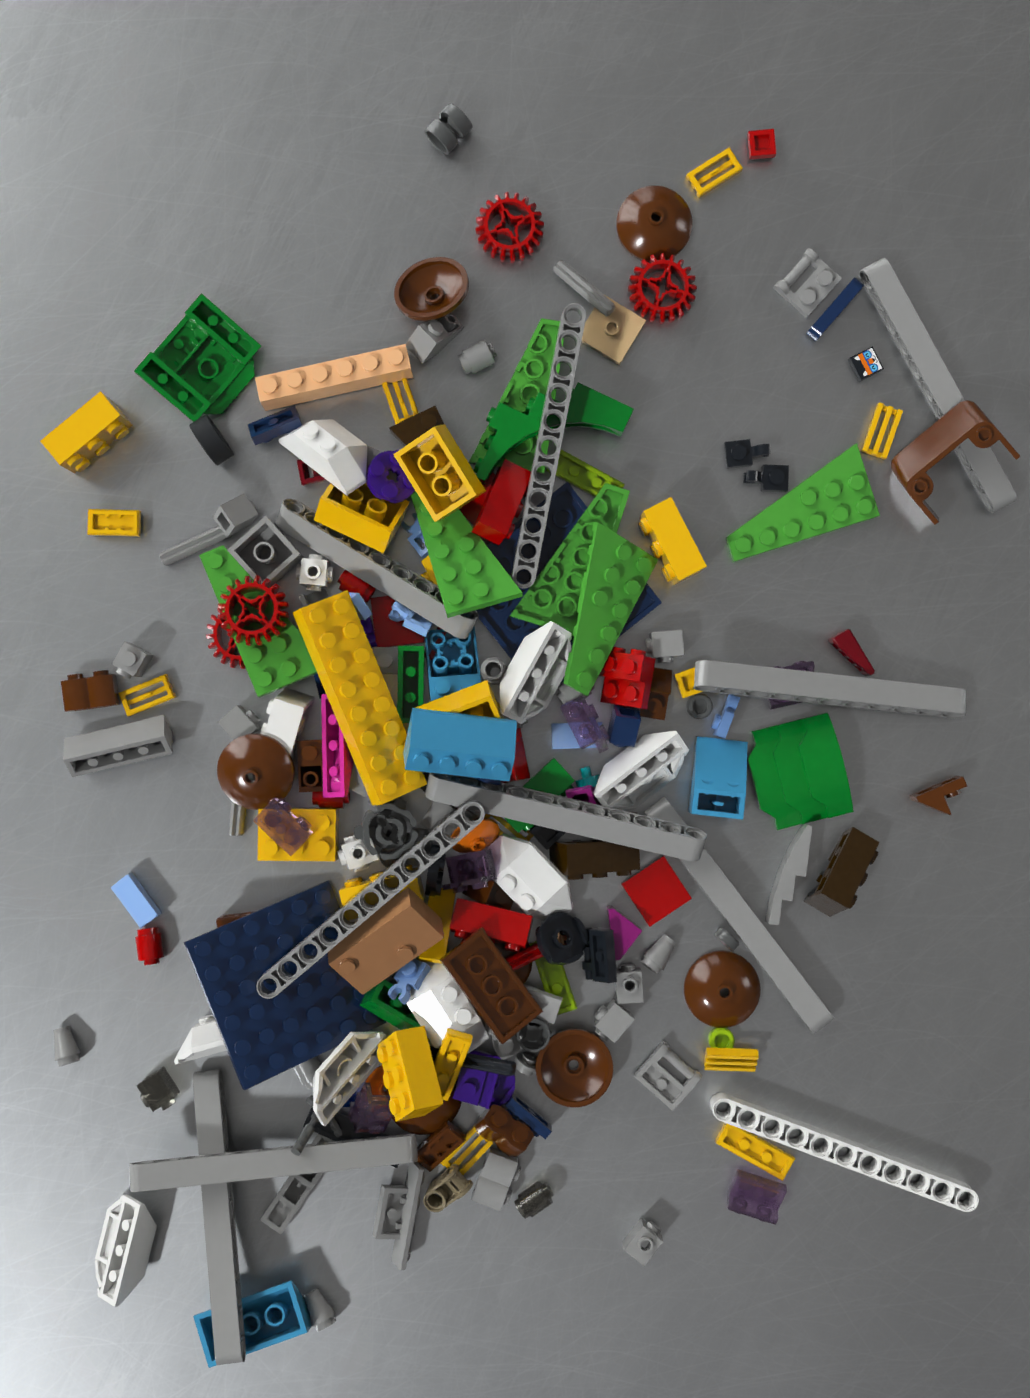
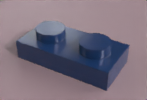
[248,405,302,446]
[506,1093,552,1140]

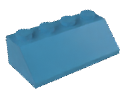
[403,708,517,781]
[193,1280,312,1368]

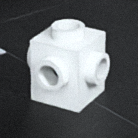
[296,554,334,592]
[337,834,379,872]

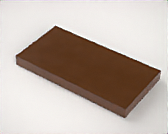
[440,927,543,1044]

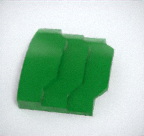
[134,293,261,422]
[747,713,854,830]

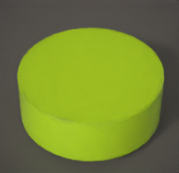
[708,1027,735,1048]

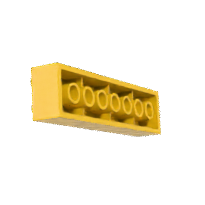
[293,590,427,805]

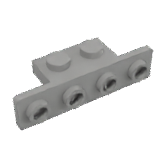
[372,1162,425,1270]

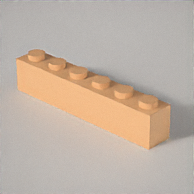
[255,344,414,411]

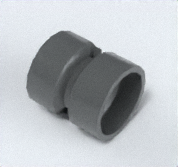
[425,103,473,155]
[517,1018,550,1052]

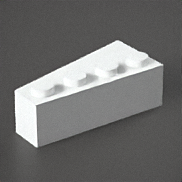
[248,688,315,780]

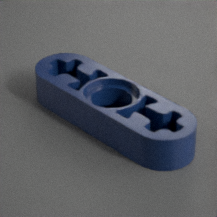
[806,277,864,342]

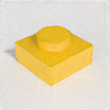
[674,667,703,698]

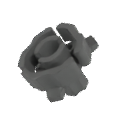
[354,798,418,860]

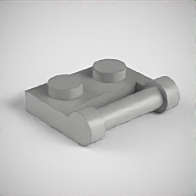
[774,248,842,318]
[634,1041,703,1111]

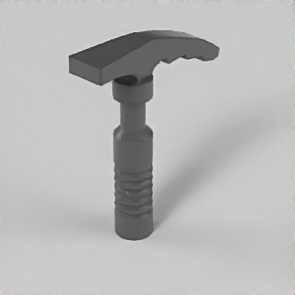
[291,1095,342,1156]

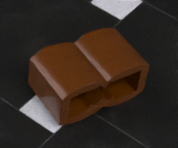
[61,670,120,712]
[474,1104,534,1157]

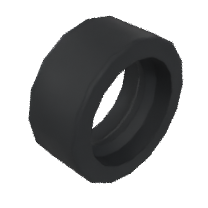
[189,414,234,466]

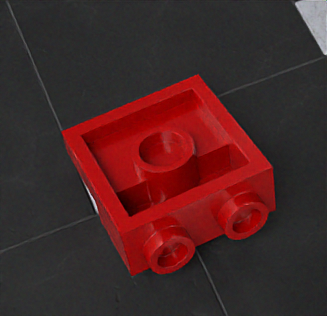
[599,647,656,710]

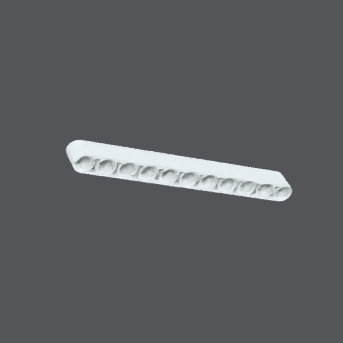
[709,1092,979,1212]

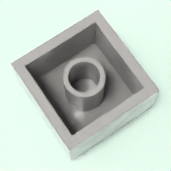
[228,516,304,587]

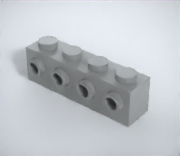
[63,715,173,777]

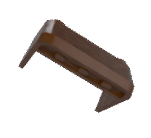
[891,400,1021,525]

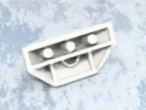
[279,419,368,495]
[499,621,572,724]
[593,731,689,810]
[486,833,574,920]
[406,961,490,1053]
[174,1015,227,1065]
[313,1032,387,1126]
[95,1195,157,1307]

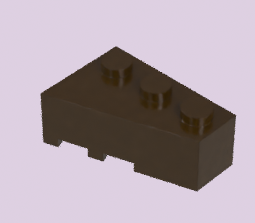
[389,406,444,446]
[804,827,880,917]
[549,840,640,880]

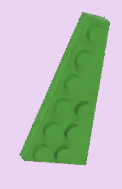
[469,318,564,474]
[725,443,880,562]
[510,483,630,634]
[411,490,523,618]
[563,522,658,696]
[199,545,317,698]

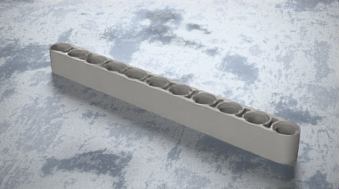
[860,258,1017,513]
[511,303,586,588]
[694,660,966,718]
[425,773,707,862]
[644,797,834,1034]
[256,800,485,999]
[193,1069,246,1365]
[129,1134,418,1192]

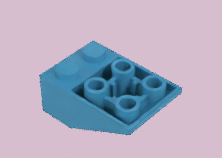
[424,627,481,702]
[688,736,748,820]

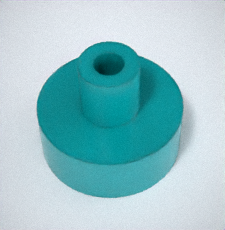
[575,766,600,788]

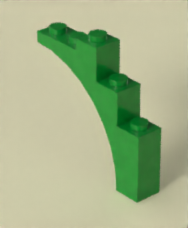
[473,382,634,485]

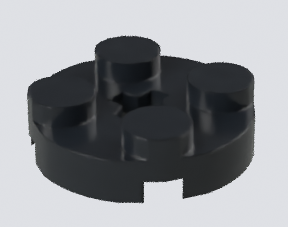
[425,844,446,897]
[535,912,588,965]

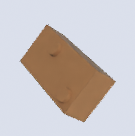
[328,887,444,995]

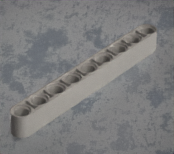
[275,498,479,639]

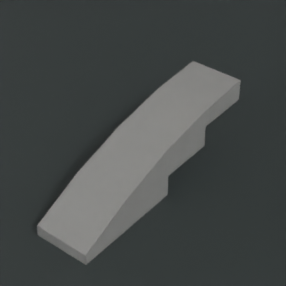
[765,824,812,925]
[260,1134,334,1234]

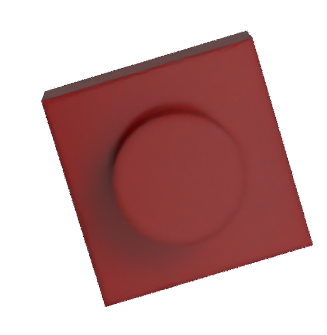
[747,129,776,160]

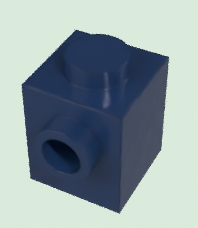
[607,705,641,747]

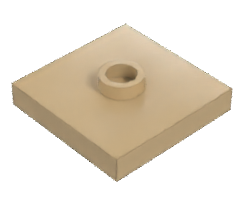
[581,294,646,365]

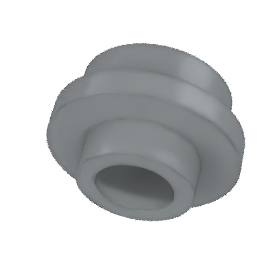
[515,1052,537,1076]

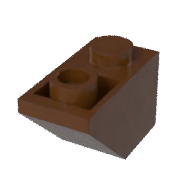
[296,739,323,793]

